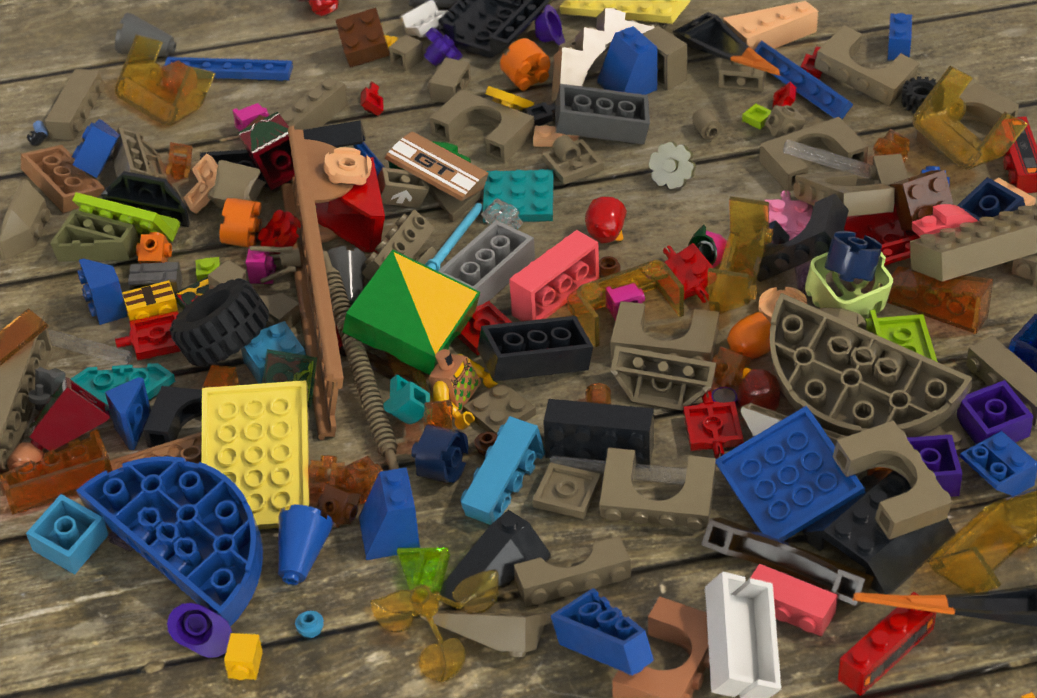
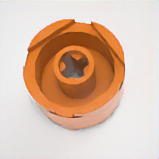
[500,38,550,91]
[220,198,262,248]

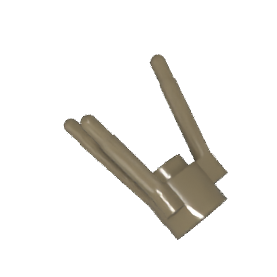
[249,246,301,283]

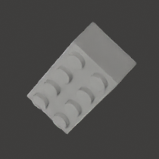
[438,220,535,306]

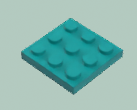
[483,169,554,223]

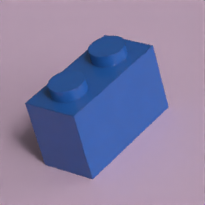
[887,13,912,60]

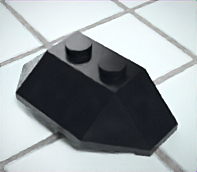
[101,171,190,227]

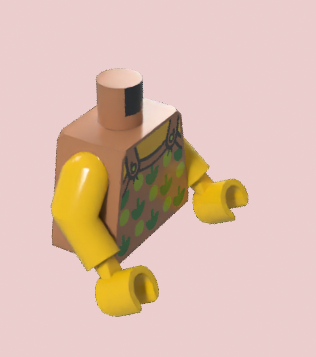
[429,349,498,430]

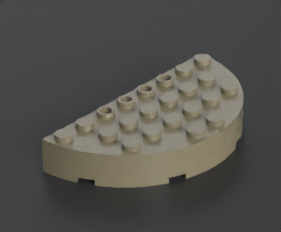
[770,293,972,437]

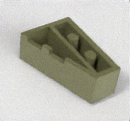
[50,209,140,261]

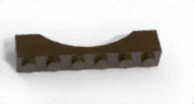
[701,517,874,606]

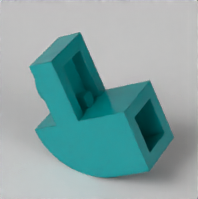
[383,375,430,425]

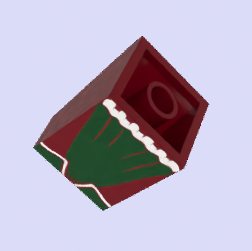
[238,112,295,190]
[29,377,110,452]

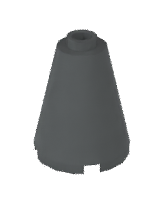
[115,13,177,57]
[327,246,367,306]

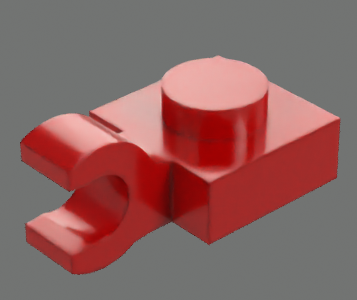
[801,46,823,80]
[361,81,384,116]
[773,82,796,107]

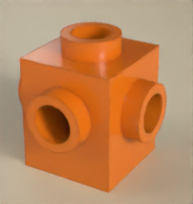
[136,232,172,264]

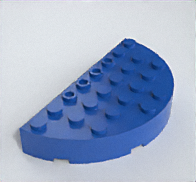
[76,456,263,627]

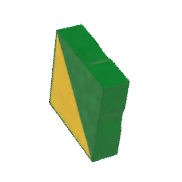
[343,249,480,375]

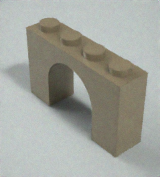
[814,25,920,106]
[916,83,1019,164]
[430,89,535,163]
[759,117,868,191]
[793,170,895,217]
[610,301,719,362]
[833,420,952,540]
[599,448,716,529]

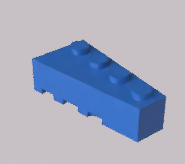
[550,588,654,675]

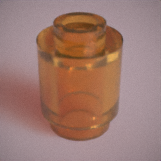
[585,383,611,404]

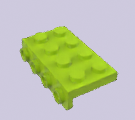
[72,192,180,242]
[865,309,938,362]

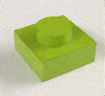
[742,104,771,129]
[196,257,221,282]

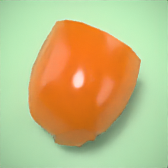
[727,312,771,360]

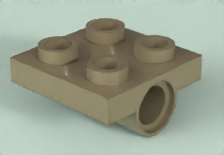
[542,135,604,185]

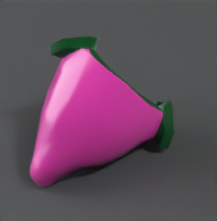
[688,224,731,268]

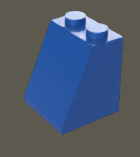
[597,26,657,95]
[359,467,420,560]

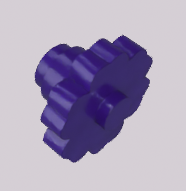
[424,27,463,66]

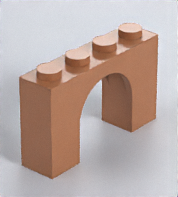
[612,596,710,698]

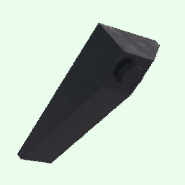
[435,509,551,610]

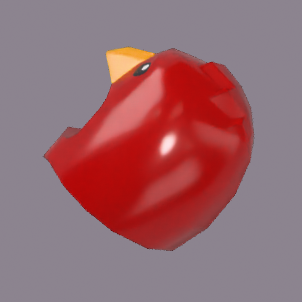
[585,197,627,243]

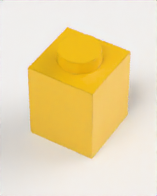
[224,633,263,680]

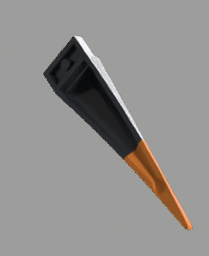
[673,12,780,76]
[852,584,1037,627]

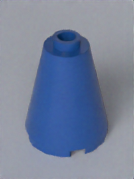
[278,504,333,585]

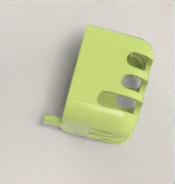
[805,252,893,318]

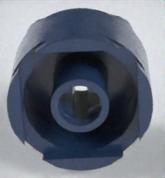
[824,231,882,282]
[411,424,468,483]

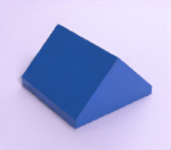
[105,377,151,450]

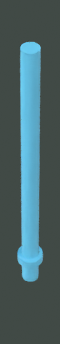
[425,203,483,271]

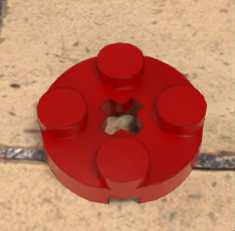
[258,210,301,255]

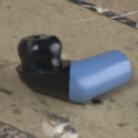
[27,121,48,146]

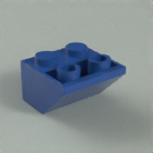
[72,119,120,178]
[77,258,128,325]
[960,431,1037,497]

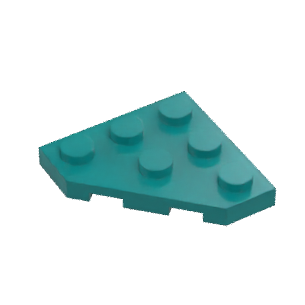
[71,363,176,419]

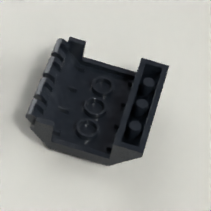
[438,0,552,58]
[803,470,955,595]

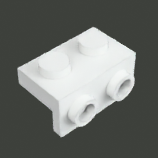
[400,0,448,38]

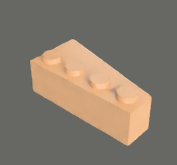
[723,1,818,50]

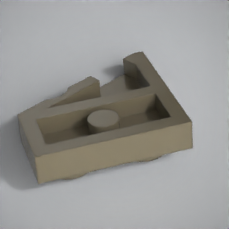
[430,185,481,222]

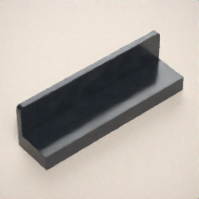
[303,120,366,148]

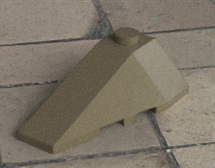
[420,610,547,657]

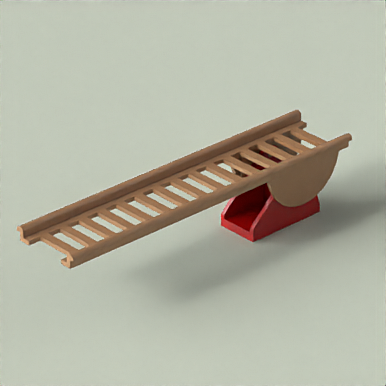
[281,126,385,440]

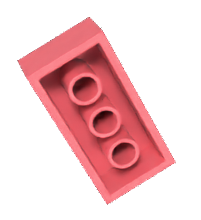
[509,230,599,321]

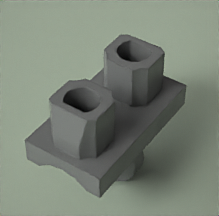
[28,367,66,411]

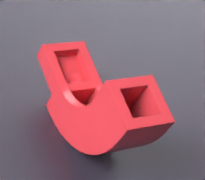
[912,204,978,236]

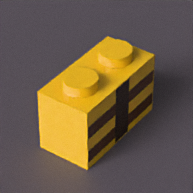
[122,280,179,321]

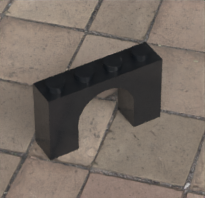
[746,193,849,282]
[143,386,202,448]

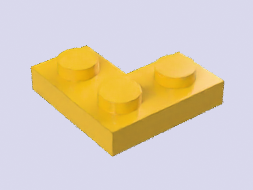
[485,86,534,112]

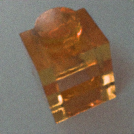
[166,142,193,179]

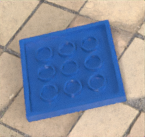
[716,405,865,541]

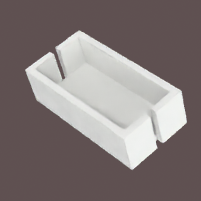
[705,572,781,698]

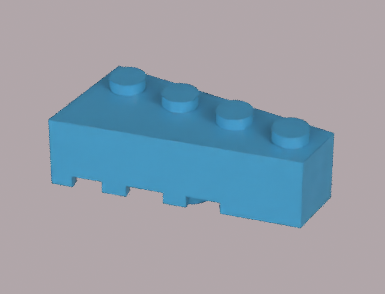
[461,416,545,525]

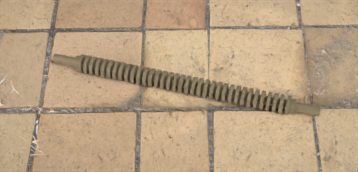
[323,251,400,470]

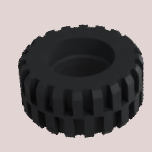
[170,278,269,367]

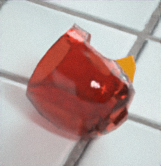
[737,368,781,412]

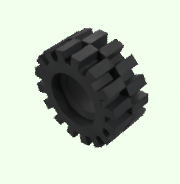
[901,76,943,115]

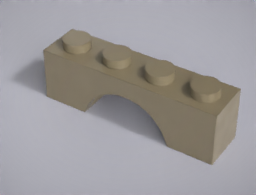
[208,260,301,329]
[514,536,631,607]

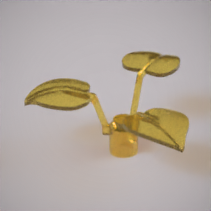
[370,569,499,683]

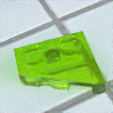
[397,547,450,597]

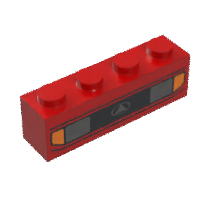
[994,117,1037,193]
[838,592,936,696]

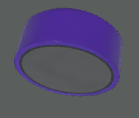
[712,387,737,405]

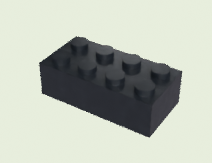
[477,316,593,382]
[543,399,654,468]

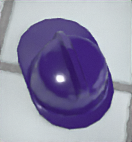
[535,5,565,46]
[167,603,232,658]

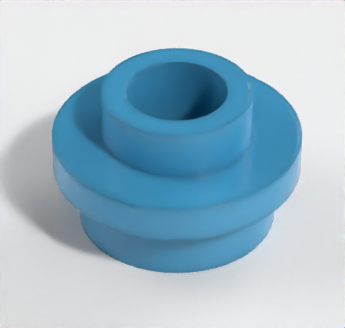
[295,611,324,638]

